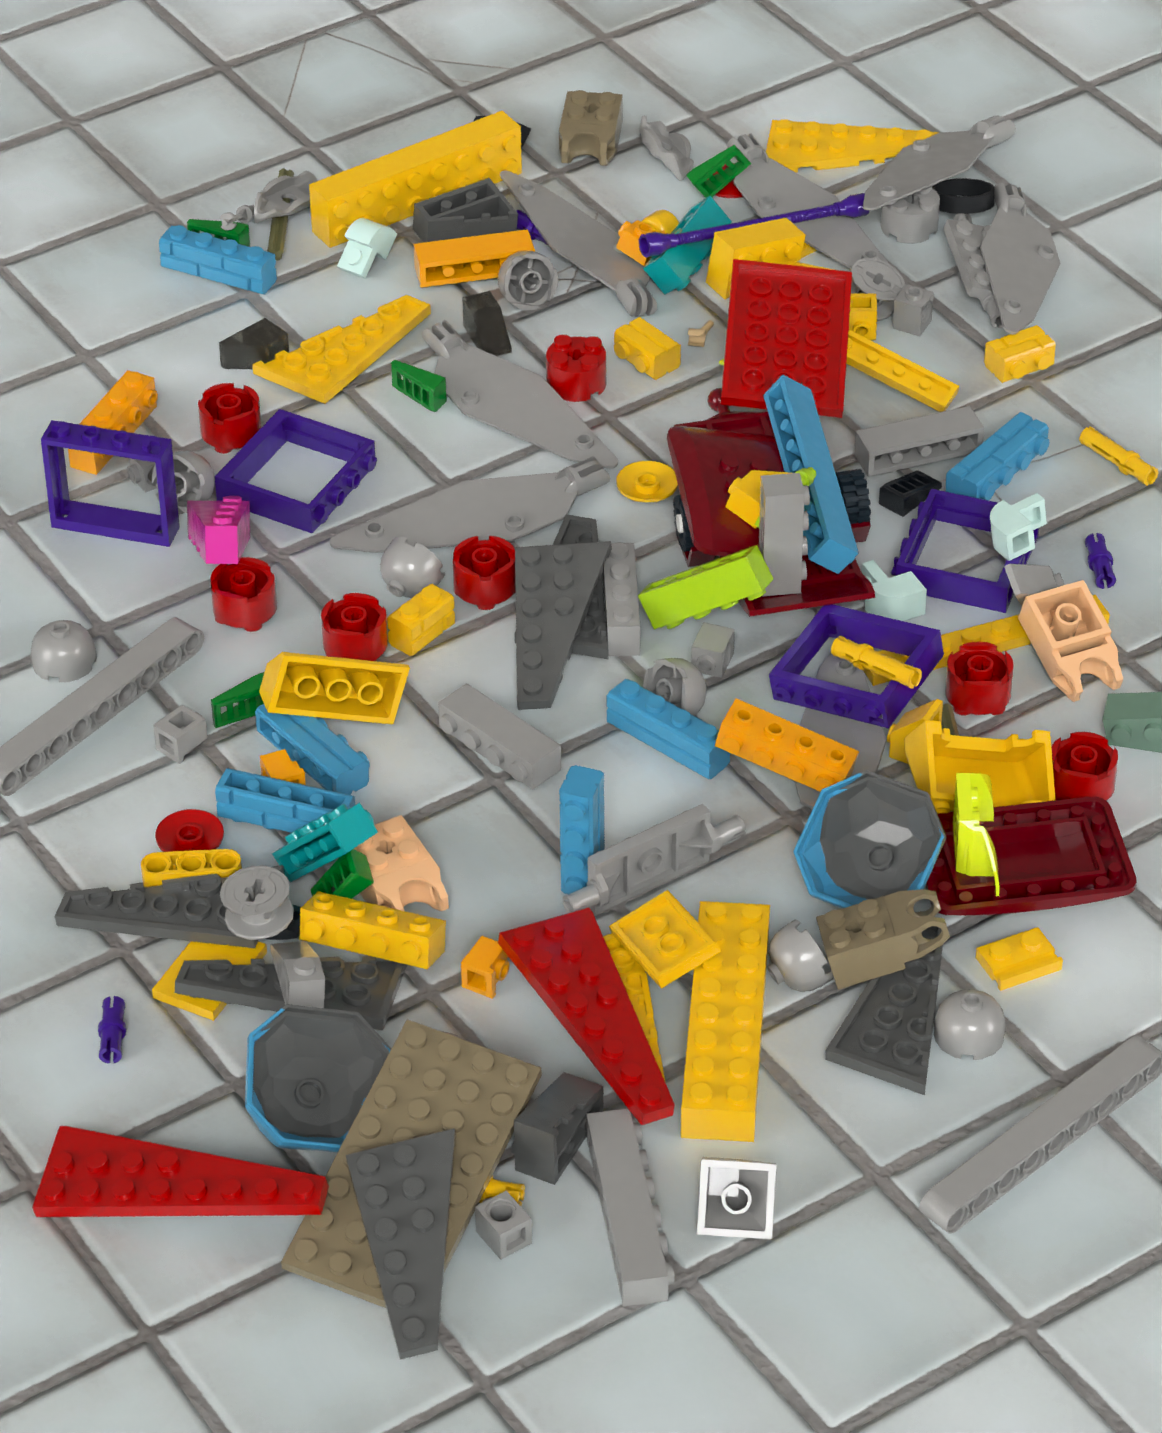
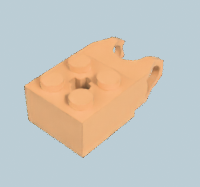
[1018,580,1123,702]
[354,815,449,911]

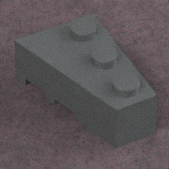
[413,178,518,242]
[512,1072,604,1185]

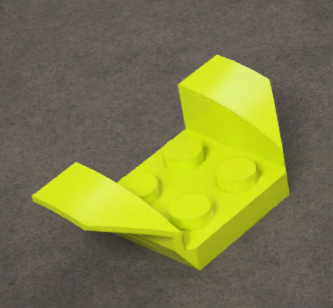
[953,773,999,896]

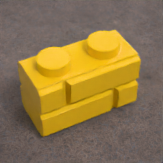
[614,317,681,380]
[984,325,1056,383]
[387,584,455,656]

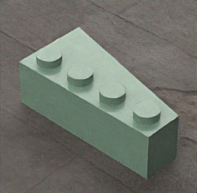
[1102,692,1162,753]

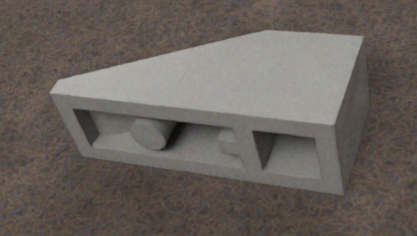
[1004,564,1065,606]
[270,941,325,1008]

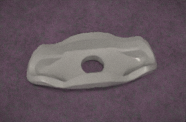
[639,116,694,181]
[254,171,318,223]

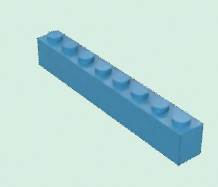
[763,375,859,574]

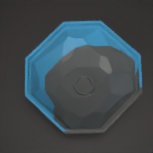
[793,770,947,908]
[245,1004,392,1153]

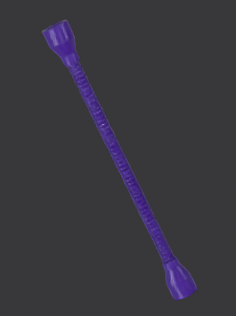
[639,193,870,257]

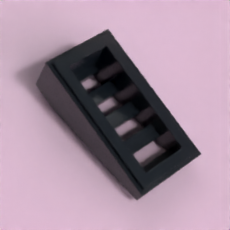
[879,470,942,517]

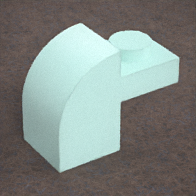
[337,218,397,279]
[990,493,1047,561]
[862,560,927,621]

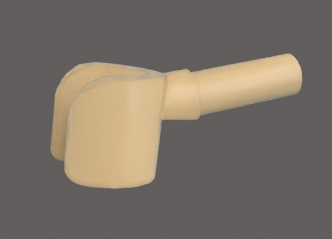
[688,320,714,347]

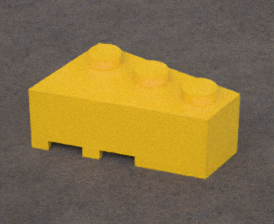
[706,218,806,300]

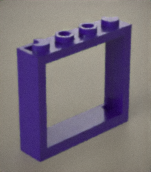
[215,409,377,533]
[41,420,180,547]
[891,489,1039,613]
[769,604,944,728]

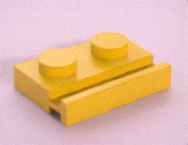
[975,927,1063,991]

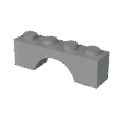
[603,542,640,656]

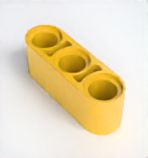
[141,849,242,887]

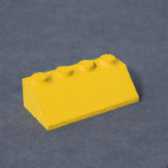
[259,652,410,724]

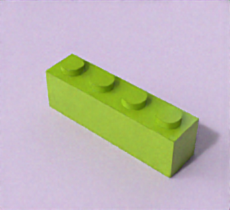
[638,545,773,629]

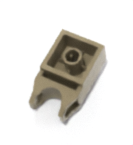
[559,90,623,166]
[816,889,950,990]

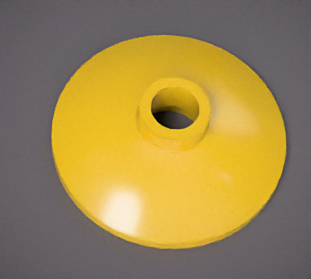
[616,461,678,502]

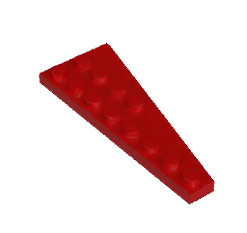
[498,908,675,1125]
[32,1126,329,1217]

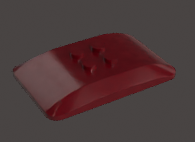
[666,426,812,564]
[925,797,1137,915]

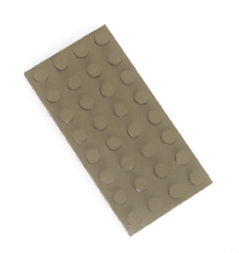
[281,1019,542,1308]

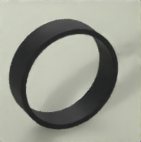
[932,178,994,214]

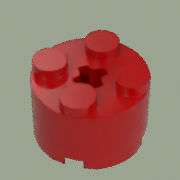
[546,334,606,402]
[198,383,261,454]
[453,536,516,610]
[210,557,277,632]
[321,593,388,661]
[945,642,1014,716]
[1051,732,1118,801]

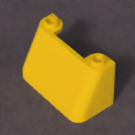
[904,720,1055,813]

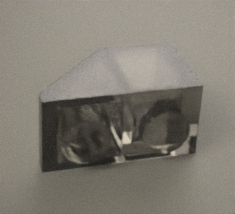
[462,291,512,357]
[219,318,289,369]

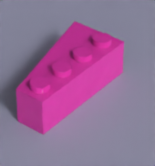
[187,496,250,564]

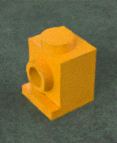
[616,220,668,266]
[260,749,306,785]
[461,936,510,999]

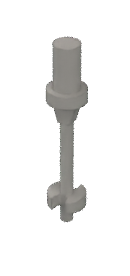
[219,205,254,230]

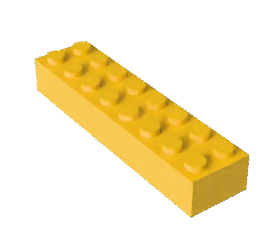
[309,111,522,248]
[681,901,770,1142]

